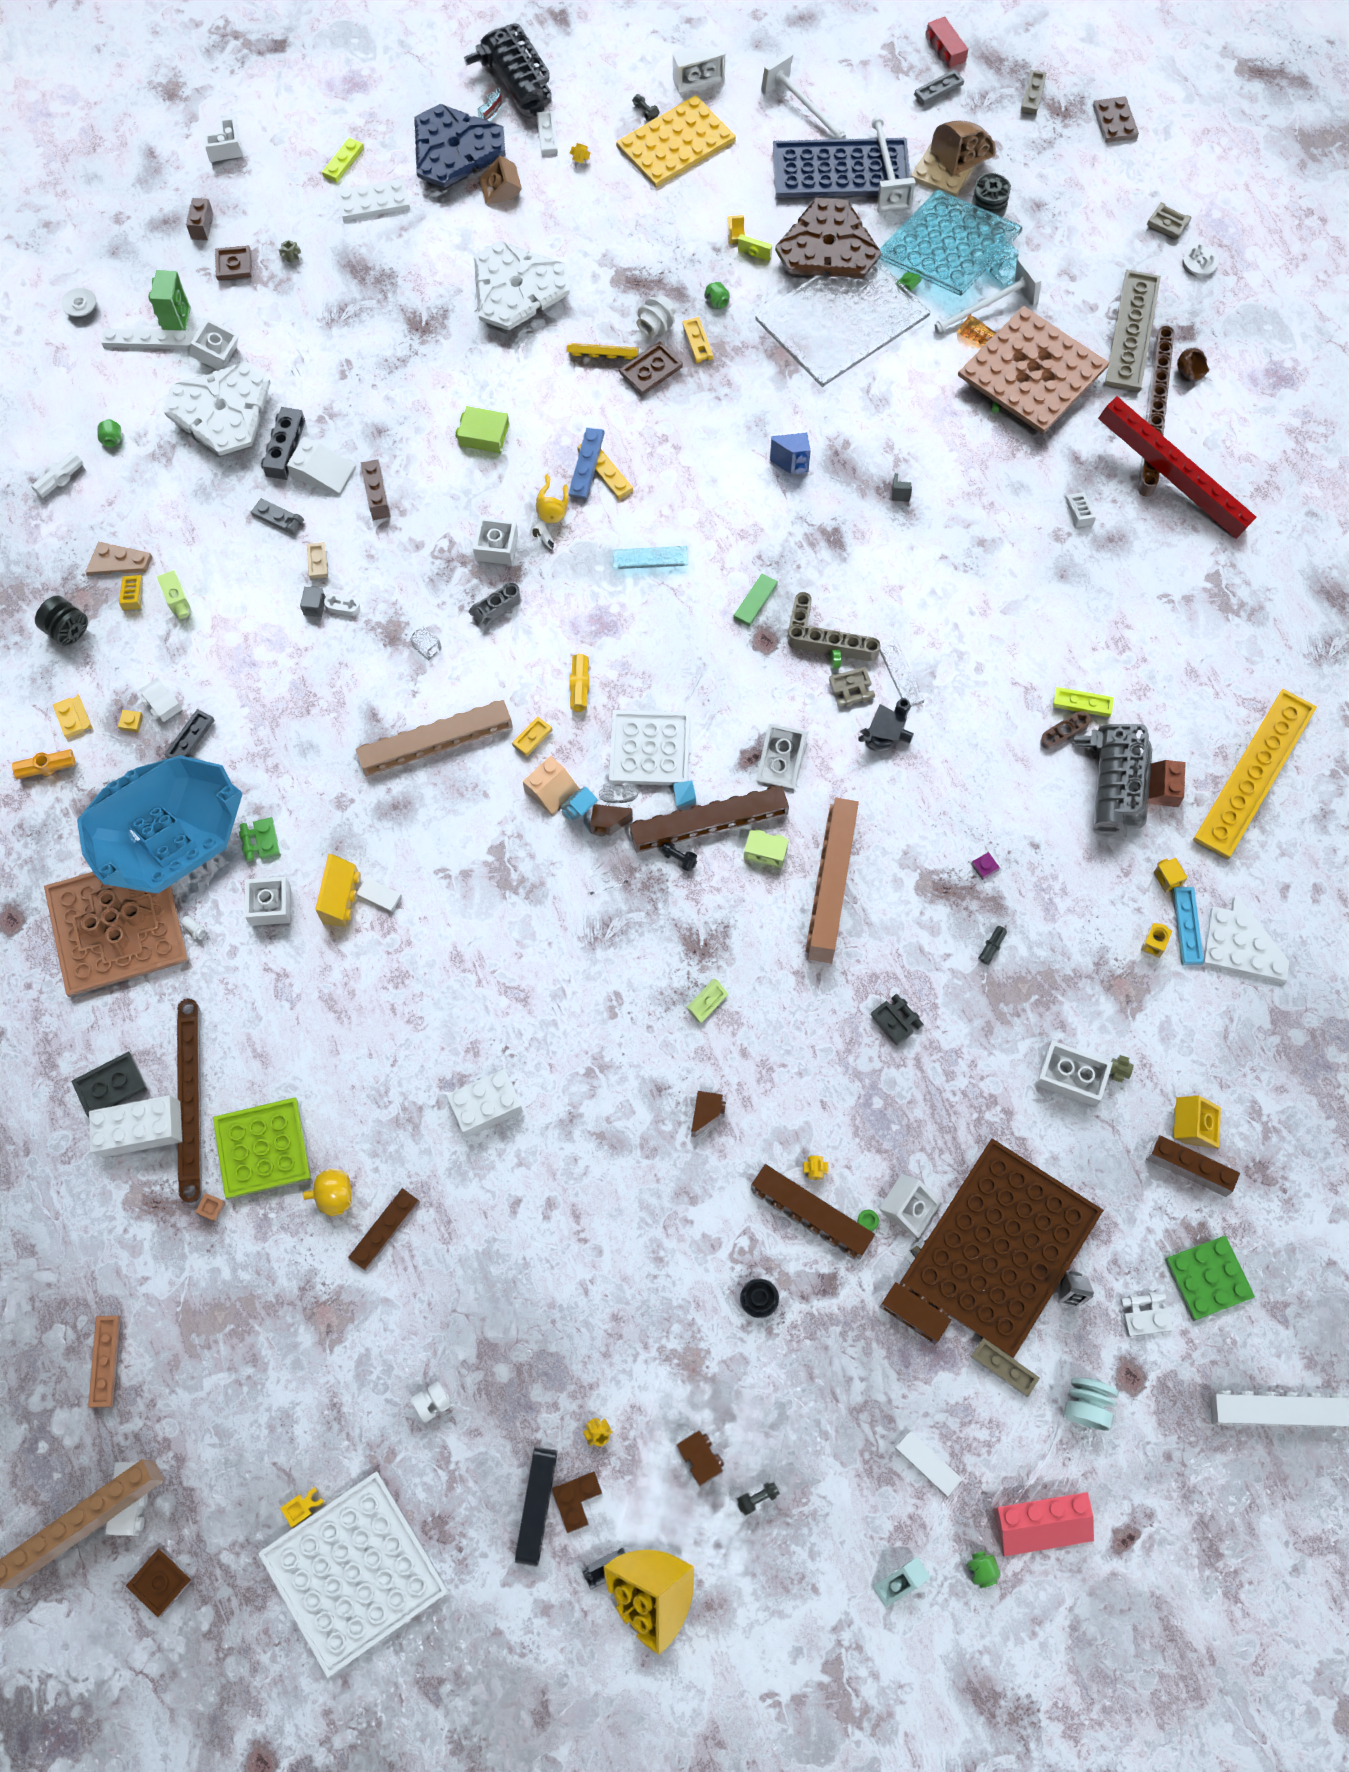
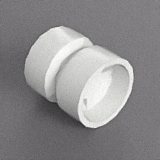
[411,1381,452,1423]

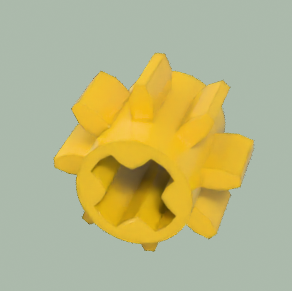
[569,142,591,164]
[803,1156,829,1180]
[583,1418,613,1447]

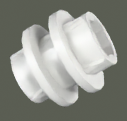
[637,295,676,338]

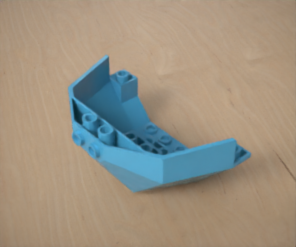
[77,755,243,894]

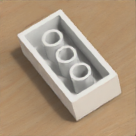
[89,1095,182,1158]

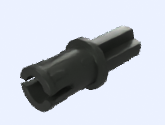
[978,926,1007,965]

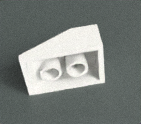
[672,48,726,93]
[287,437,356,495]
[756,723,809,789]

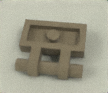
[829,667,875,707]

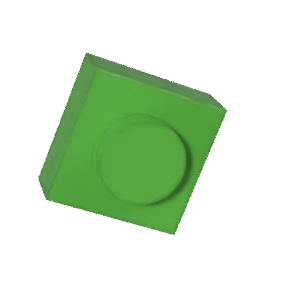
[896,272,922,291]

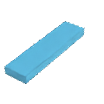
[1172,887,1204,965]

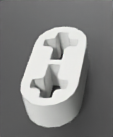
[324,594,361,616]

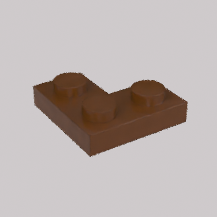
[552,1471,603,1534]

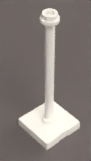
[761,50,846,139]
[871,116,915,213]
[934,255,1042,334]

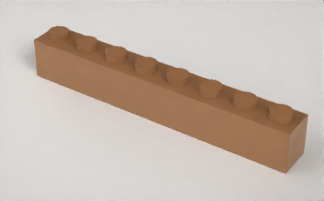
[356,699,513,777]
[0,1459,164,1589]

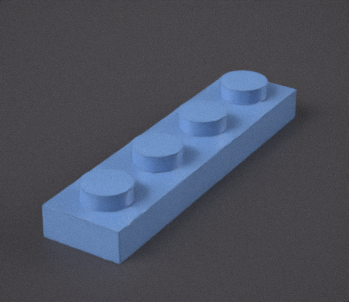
[568,427,605,499]

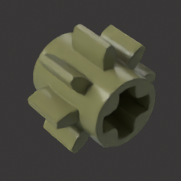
[278,240,301,263]
[1110,1055,1134,1083]

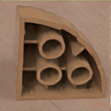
[931,120,996,176]

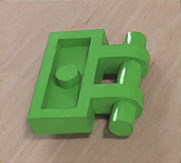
[239,817,281,862]

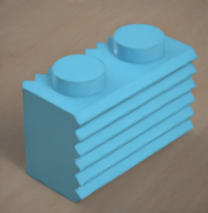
[561,787,598,820]

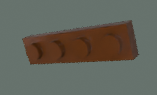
[348,1188,420,1272]

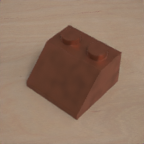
[1139,760,1186,807]

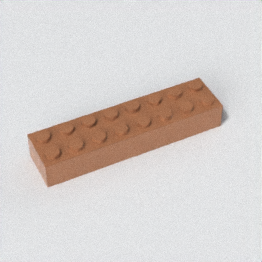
[805,797,859,964]

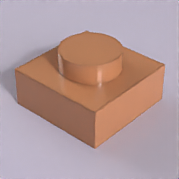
[195,1193,226,1222]

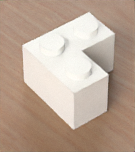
[203,116,243,162]

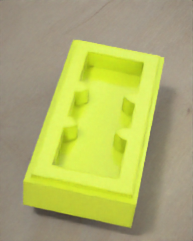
[738,234,773,261]

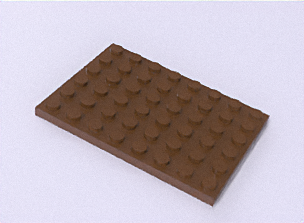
[900,1138,1104,1358]

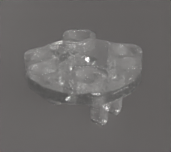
[599,783,638,808]

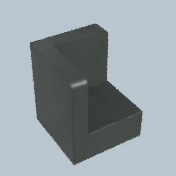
[891,473,912,502]

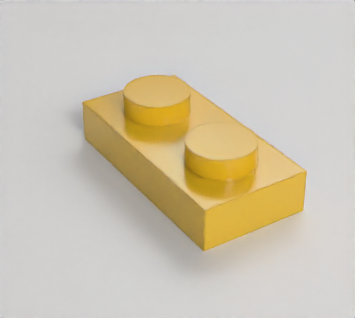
[512,716,553,757]

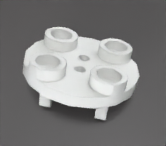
[1182,243,1219,278]

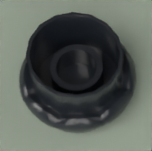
[740,1278,779,1318]

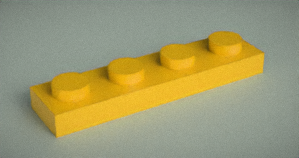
[567,343,639,359]
[577,444,633,500]

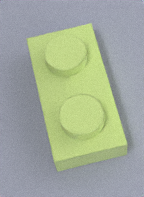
[686,978,728,1023]

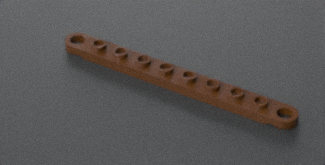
[177,998,202,1203]

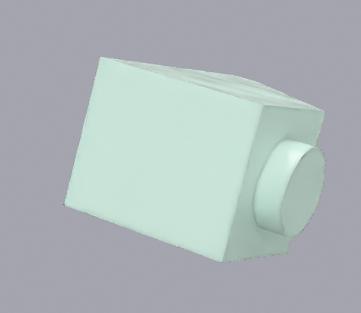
[873,1556,931,1607]

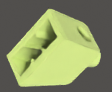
[156,570,191,619]

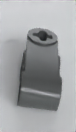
[469,582,521,627]

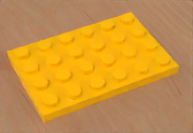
[616,95,736,188]

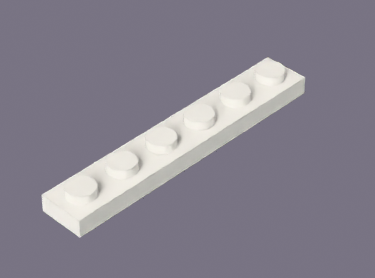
[101,328,198,350]

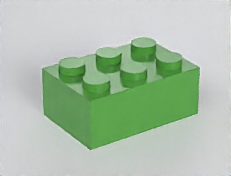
[148,270,191,331]

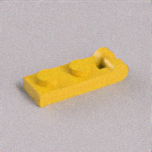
[682,317,713,364]

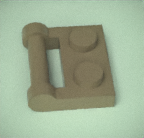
[1147,202,1192,239]

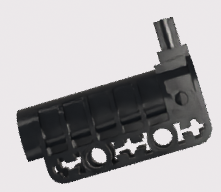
[463,23,552,117]

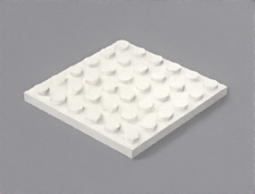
[258,1471,449,1678]

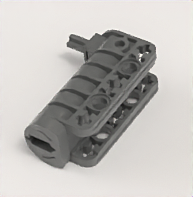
[1074,724,1152,838]

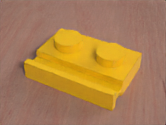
[52,694,93,739]

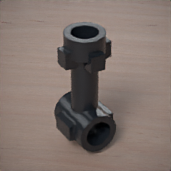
[661,842,698,871]

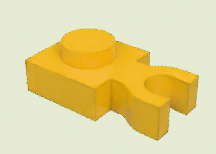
[280,1487,325,1528]

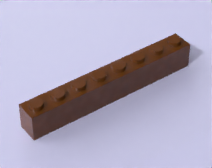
[630,786,789,853]

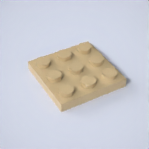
[910,142,976,199]

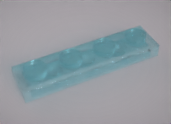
[613,546,688,569]

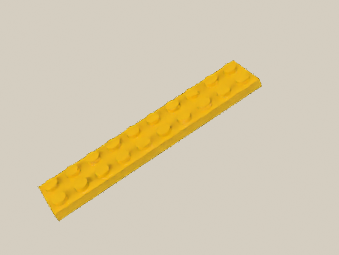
[1193,688,1317,860]

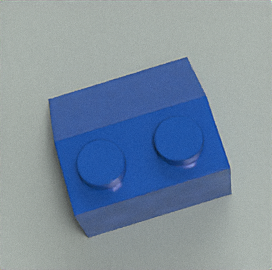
[770,432,811,474]

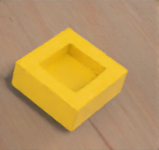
[118,710,143,732]

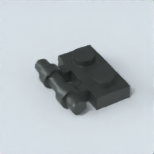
[870,993,924,1046]

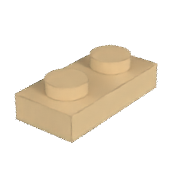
[306,542,329,580]

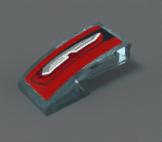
[477,88,502,121]

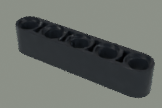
[515,1446,558,1567]

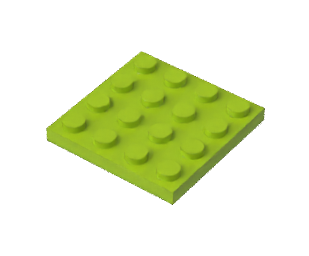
[213,1097,312,1200]

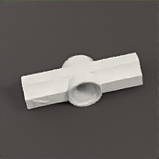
[31,451,84,498]

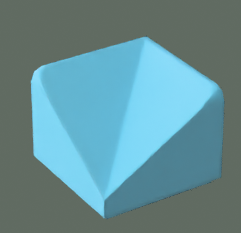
[673,780,696,807]

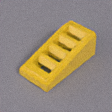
[119,575,142,611]

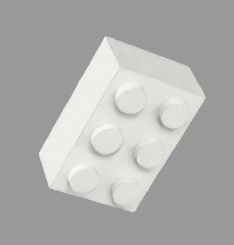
[1035,1041,1113,1107]
[447,1069,523,1138]

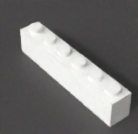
[1210,1390,1349,1428]

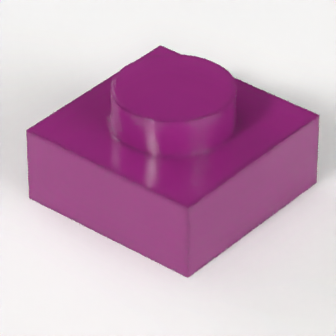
[971,852,1000,880]

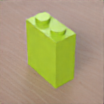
[455,406,510,453]

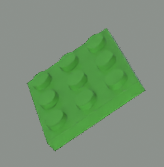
[1165,1235,1255,1321]

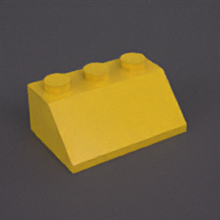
[315,854,361,927]

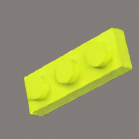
[322,138,364,183]
[1053,687,1114,717]

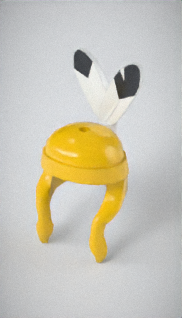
[531,473,569,549]

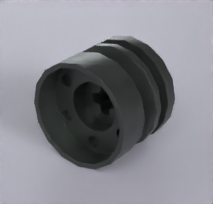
[971,173,1011,222]
[35,595,88,647]

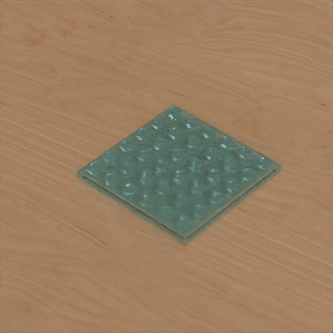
[880,189,1022,296]

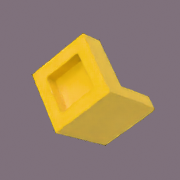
[727,215,746,244]

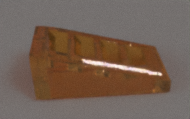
[957,314,996,345]

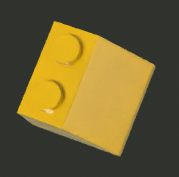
[1173,1095,1221,1149]

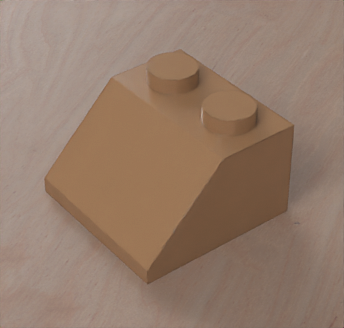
[479,156,522,205]

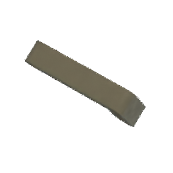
[787,592,881,661]

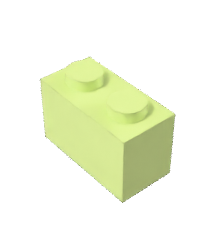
[744,830,789,868]

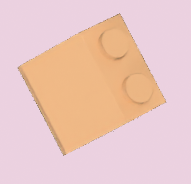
[523,755,580,815]

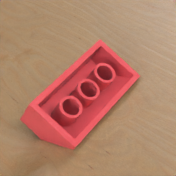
[994,1492,1094,1557]

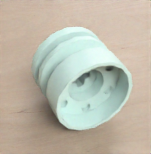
[1063,1378,1119,1431]

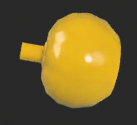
[303,1168,352,1216]

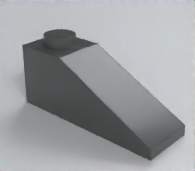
[1058,1271,1094,1308]

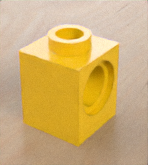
[1153,857,1188,893]
[1141,922,1173,958]

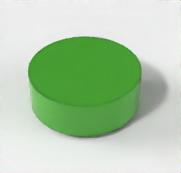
[830,650,841,669]
[857,1210,879,1232]

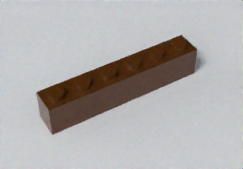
[751,1164,875,1260]

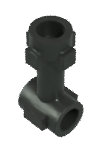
[632,94,660,121]
[736,1481,780,1516]

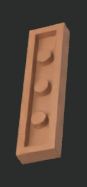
[88,1315,121,1408]

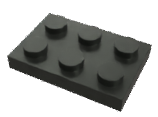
[71,1051,148,1118]

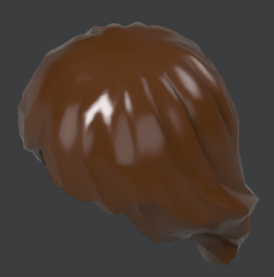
[1177,348,1210,381]

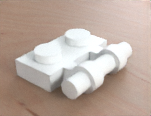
[1121,1292,1173,1337]

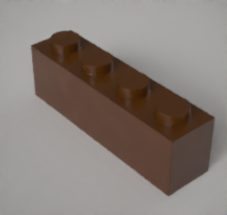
[1146,1135,1240,1197]

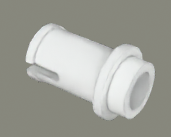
[180,915,207,940]

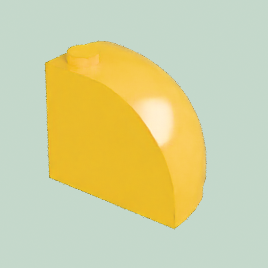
[604,1550,694,1655]

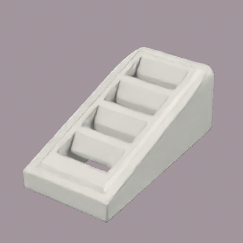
[1066,492,1096,528]

